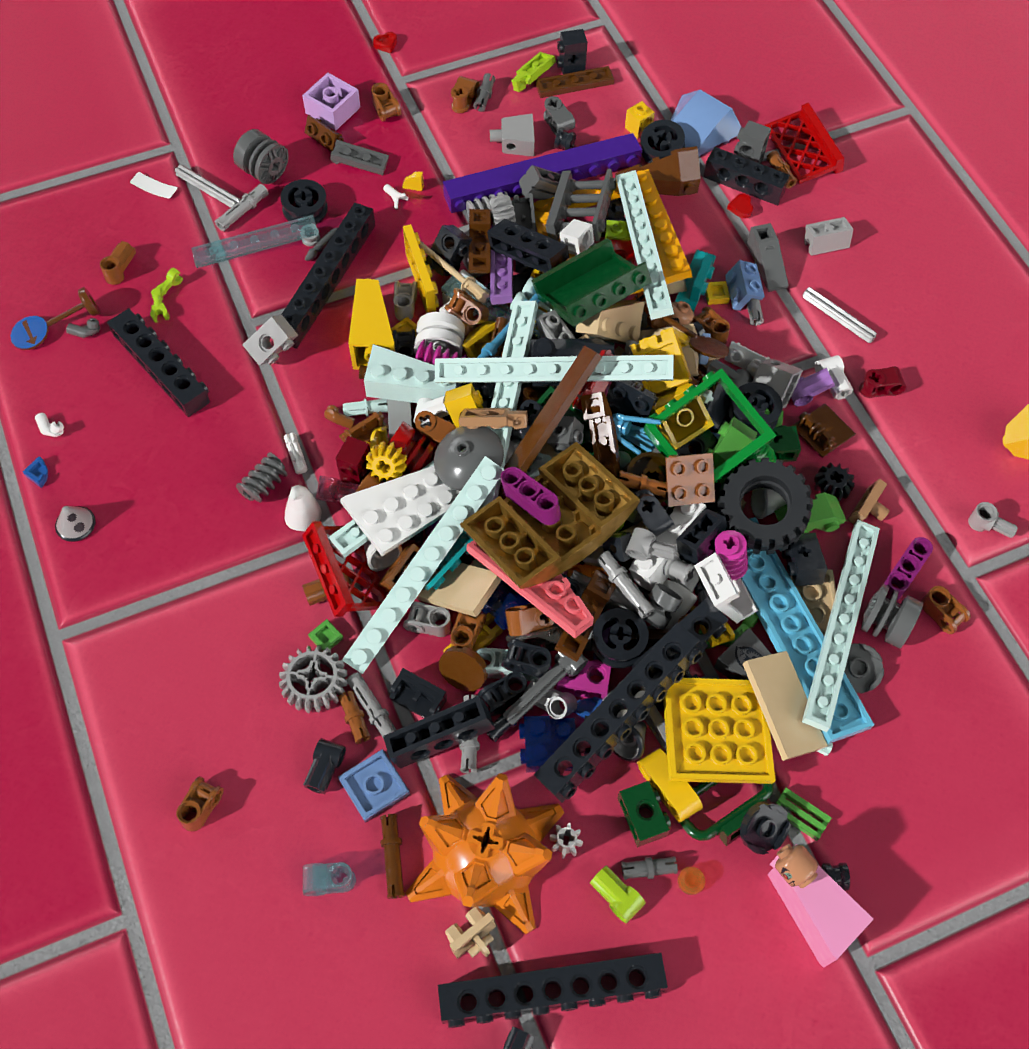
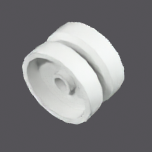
[414,312,465,358]

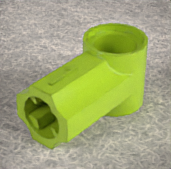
[590,865,646,923]

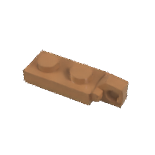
[459,408,528,429]

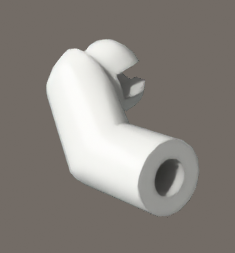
[35,413,64,437]

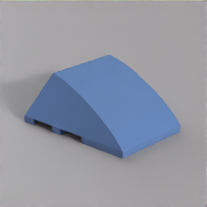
[670,90,742,156]

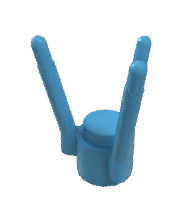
[612,413,661,455]

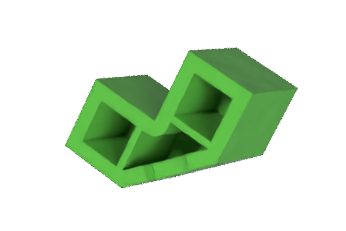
[705,417,757,484]
[774,492,847,533]

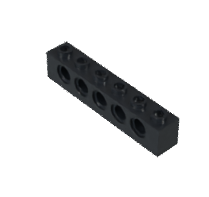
[107,308,210,417]

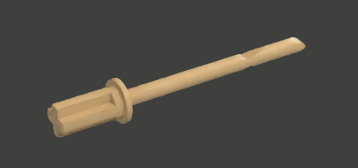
[419,242,489,303]

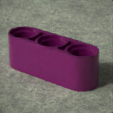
[500,467,561,525]
[884,537,933,600]

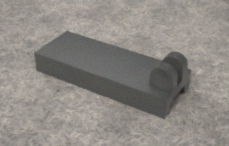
[331,140,389,175]

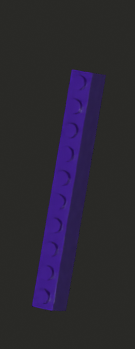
[443,133,642,213]

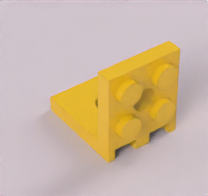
[630,328,692,396]

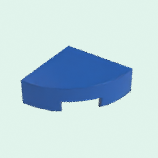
[23,456,48,488]
[574,697,602,719]

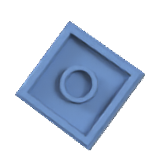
[338,749,410,822]

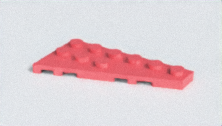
[467,540,594,638]

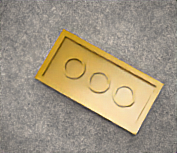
[403,224,439,314]

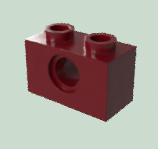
[335,436,371,488]

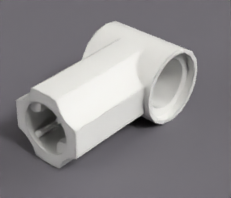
[815,355,853,400]
[413,396,450,428]

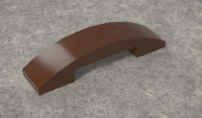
[469,209,490,273]
[580,392,620,479]
[555,570,616,662]

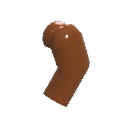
[324,405,355,429]

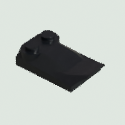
[530,337,615,388]

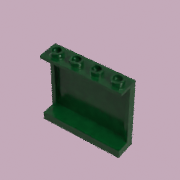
[531,238,652,327]

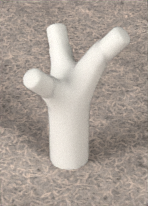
[383,184,409,209]

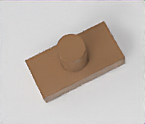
[847,479,890,525]

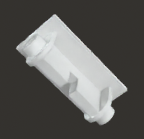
[724,341,770,370]

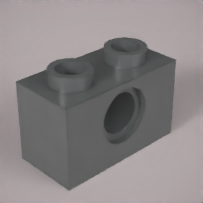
[734,120,771,164]

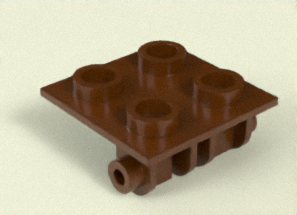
[792,403,856,458]

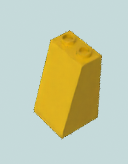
[348,279,395,370]
[642,383,714,450]

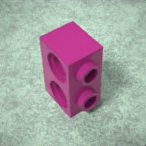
[556,660,611,699]

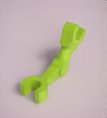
[150,267,184,323]

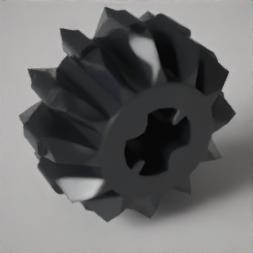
[814,462,855,502]

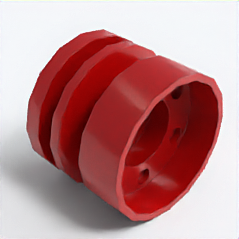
[387,421,436,474]

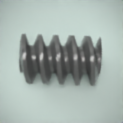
[236,452,288,503]

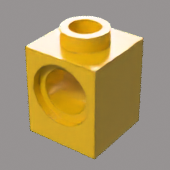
[625,101,655,139]

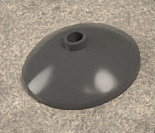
[434,426,504,491]

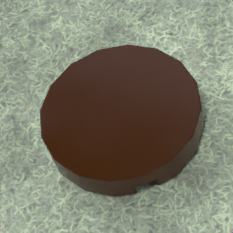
[439,646,488,691]

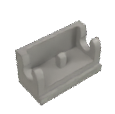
[805,217,853,256]

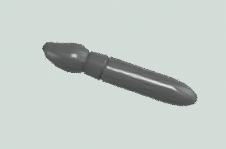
[305,227,338,261]

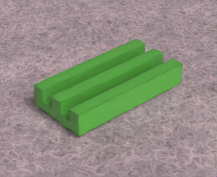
[776,788,832,841]

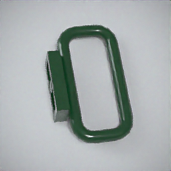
[679,782,774,846]

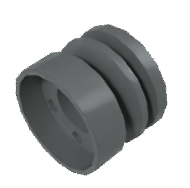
[233,129,289,184]
[860,584,923,649]

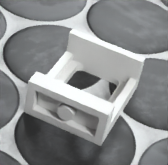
[694,553,758,623]

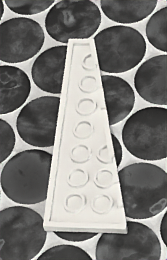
[341,440,519,557]

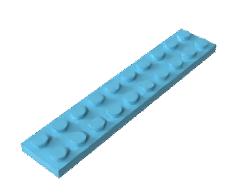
[741,517,874,744]

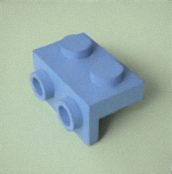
[725,260,765,311]

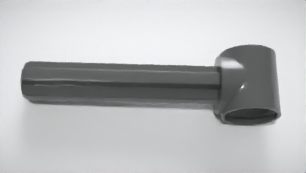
[503,652,588,725]

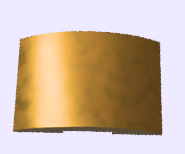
[460,442,640,589]

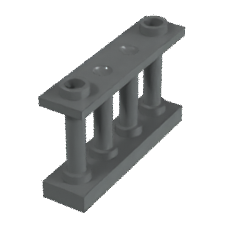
[545,169,617,241]

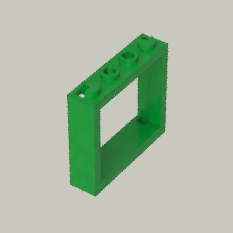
[643,368,777,485]

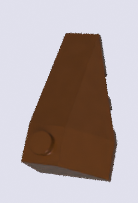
[615,146,701,196]

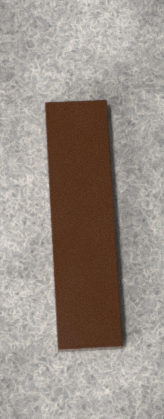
[535,66,614,98]

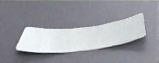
[130,172,178,198]

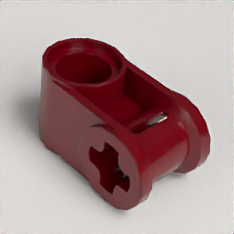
[859,366,906,398]

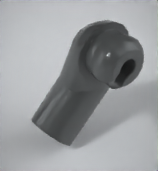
[66,318,100,338]

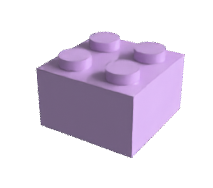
[302,73,361,130]

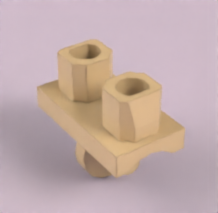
[445,907,496,959]

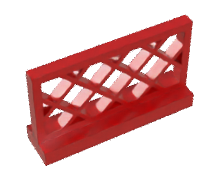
[765,102,844,184]
[302,521,387,617]

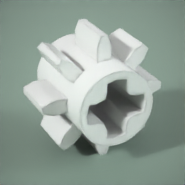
[550,823,583,858]

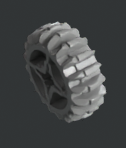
[279,645,348,713]

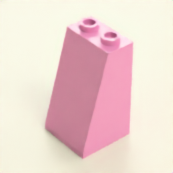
[767,844,873,968]

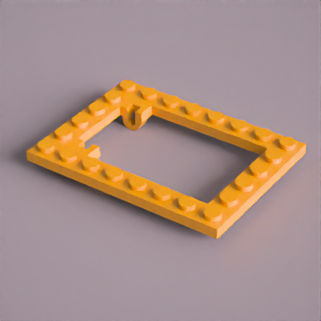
[534,169,692,295]

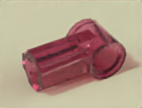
[315,476,360,503]

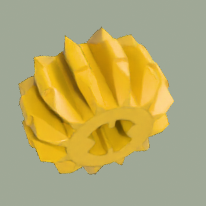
[366,441,407,482]

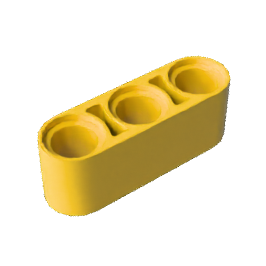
[637,749,703,822]

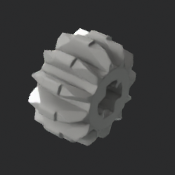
[489,195,516,226]

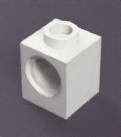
[560,219,594,255]

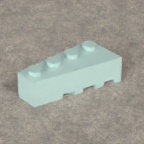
[364,344,456,403]

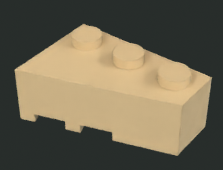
[575,300,645,344]

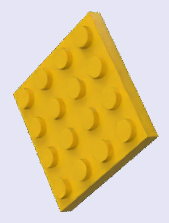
[663,678,776,784]

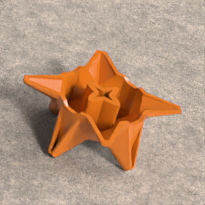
[405,773,564,934]

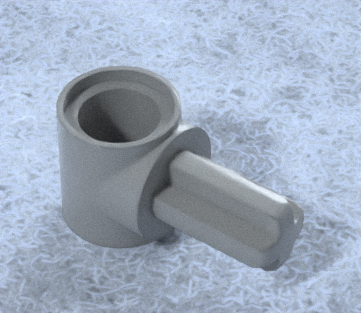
[968,502,1018,538]
[626,528,677,561]

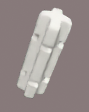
[284,432,308,474]

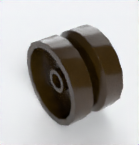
[620,452,667,506]

